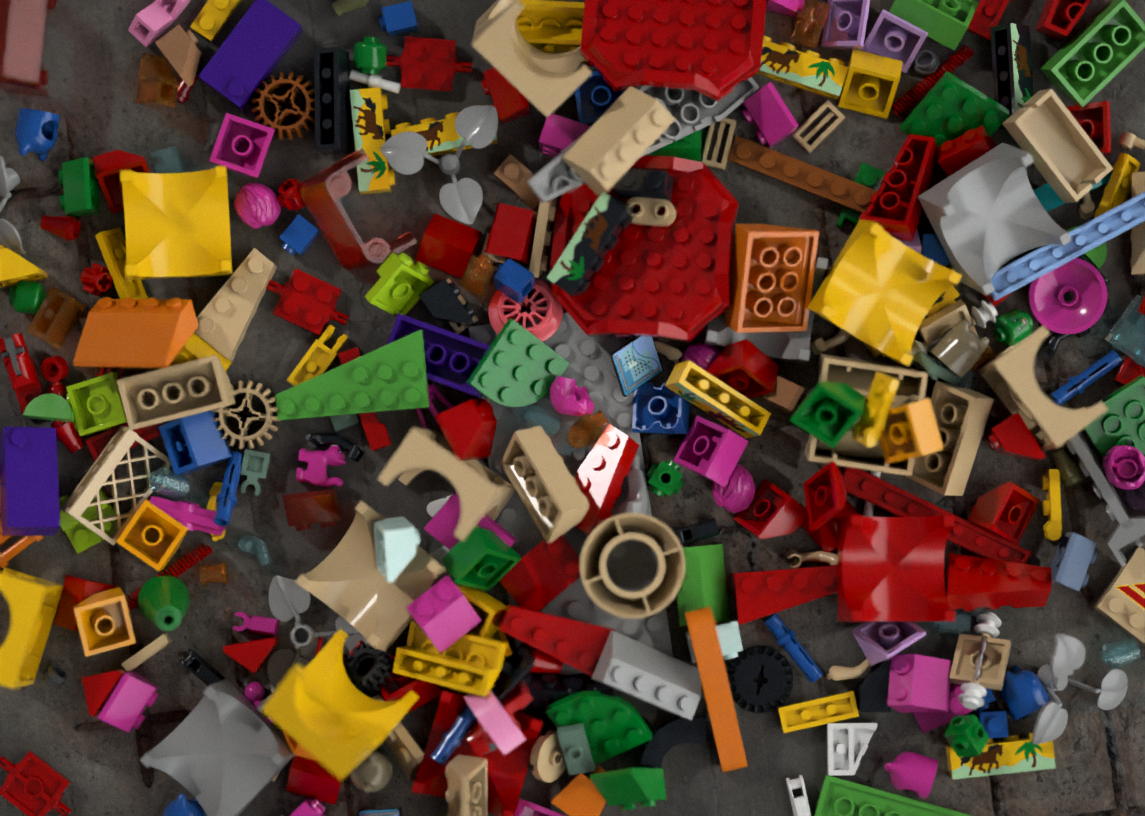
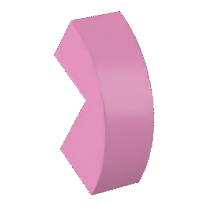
[128,0,191,47]
[464,690,526,755]

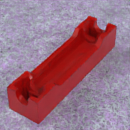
[338,347,392,452]

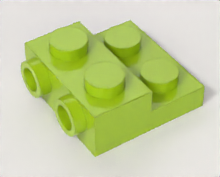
[365,252,434,317]
[66,372,128,436]
[59,488,117,554]

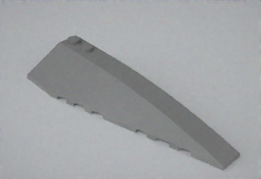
[526,77,760,203]

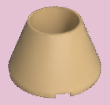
[580,513,685,618]

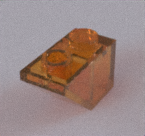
[136,53,178,108]
[459,254,496,299]

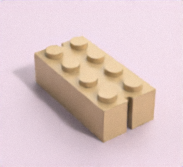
[1002,88,1113,203]

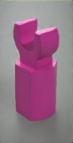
[233,612,280,637]

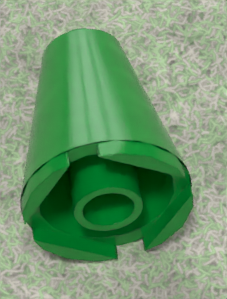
[138,575,190,631]

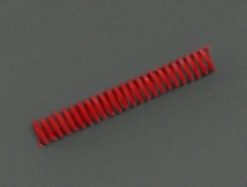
[891,45,974,117]
[125,543,212,611]

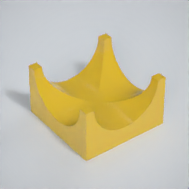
[120,166,232,280]
[807,219,962,366]
[0,567,64,689]
[262,629,419,780]

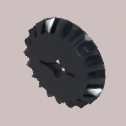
[727,646,793,713]

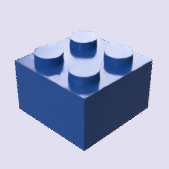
[574,70,626,126]

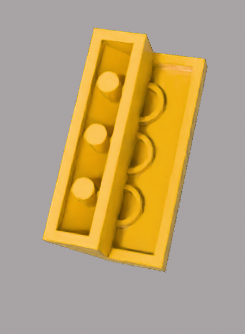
[516,0,587,62]
[393,620,507,697]

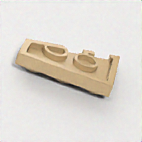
[529,196,558,278]
[372,694,424,780]

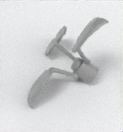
[381,105,498,225]
[0,156,26,255]
[267,575,368,693]
[1031,634,1128,744]

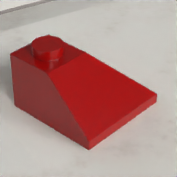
[93,150,151,213]
[435,399,497,461]
[803,461,847,531]
[733,479,808,539]
[968,482,1040,545]

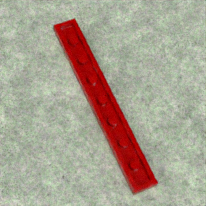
[842,466,1032,564]

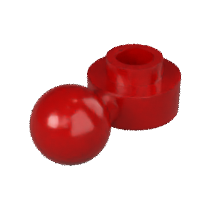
[41,355,68,399]

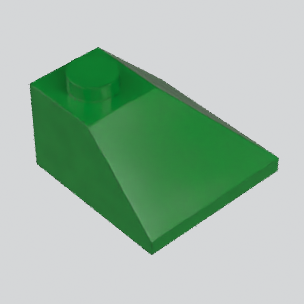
[790,381,866,448]

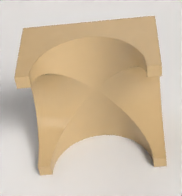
[472,0,592,117]
[978,325,1108,451]
[377,427,516,541]
[295,501,449,652]

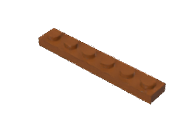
[727,136,877,214]

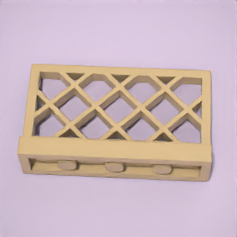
[61,425,172,546]

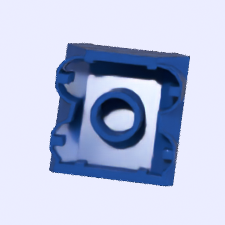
[632,381,690,434]

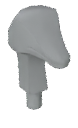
[611,455,648,517]

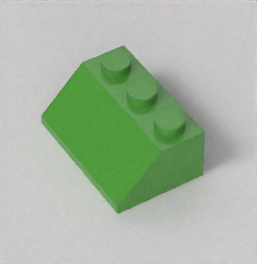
[889,0,979,50]
[676,544,730,626]

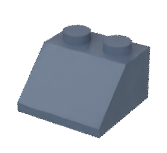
[1051,532,1098,592]

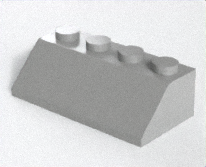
[591,630,701,720]

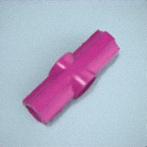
[150,496,226,535]

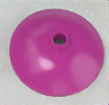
[1029,258,1107,334]

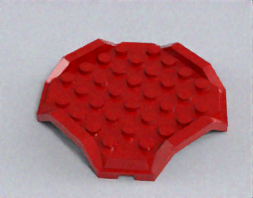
[580,0,766,102]
[550,156,740,342]

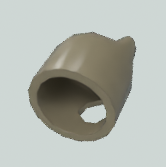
[931,320,989,378]
[350,749,393,793]

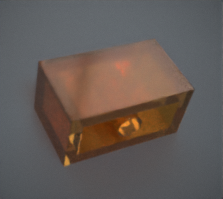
[27,287,85,350]

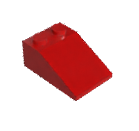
[500,535,581,611]

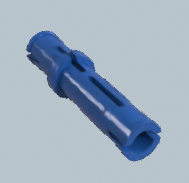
[1050,350,1122,407]
[214,451,244,526]
[763,613,824,683]
[430,704,477,766]

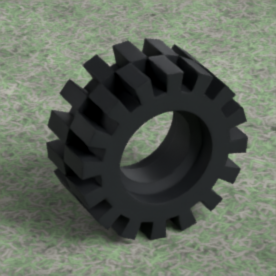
[344,643,393,694]

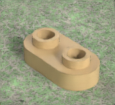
[626,197,676,227]

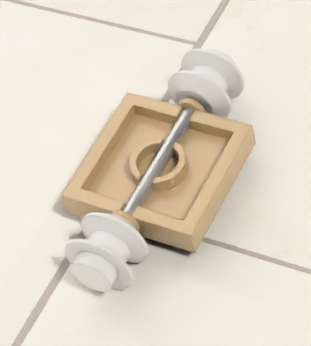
[909,299,998,368]
[949,612,1011,710]

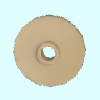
[530,730,566,783]

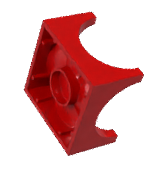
[837,515,955,622]
[411,687,543,816]

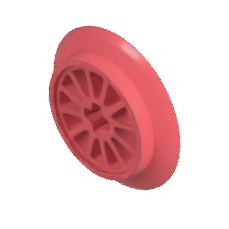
[489,278,563,342]

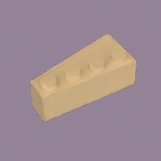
[195,248,277,361]

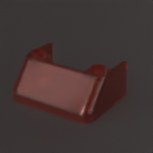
[0,0,57,97]
[300,148,417,271]

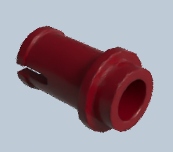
[171,75,199,104]

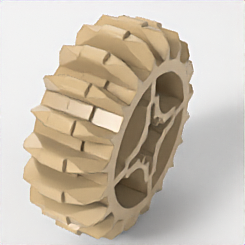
[212,380,281,449]

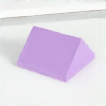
[821,0,870,52]
[862,9,928,73]
[852,621,926,665]

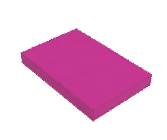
[424,490,516,550]

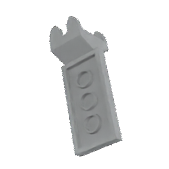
[1065,431,1145,567]

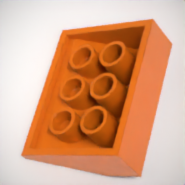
[724,224,819,333]
[73,297,199,368]

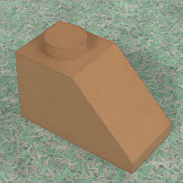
[155,24,201,87]
[494,154,540,210]
[761,376,804,414]

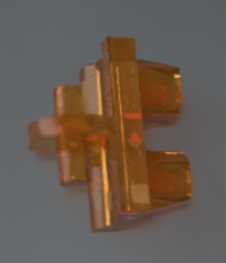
[790,0,831,49]
[566,410,609,449]

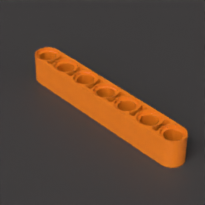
[685,606,748,773]

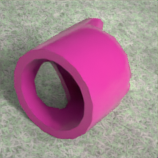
[884,751,938,800]

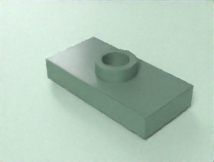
[913,351,961,385]
[557,723,595,775]

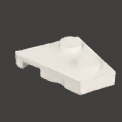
[827,722,877,776]

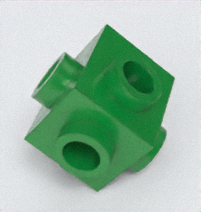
[646,459,684,498]
[944,715,989,757]

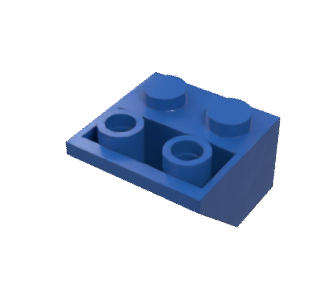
[159,410,232,475]

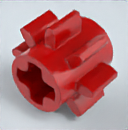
[276,179,309,211]
[80,263,113,296]

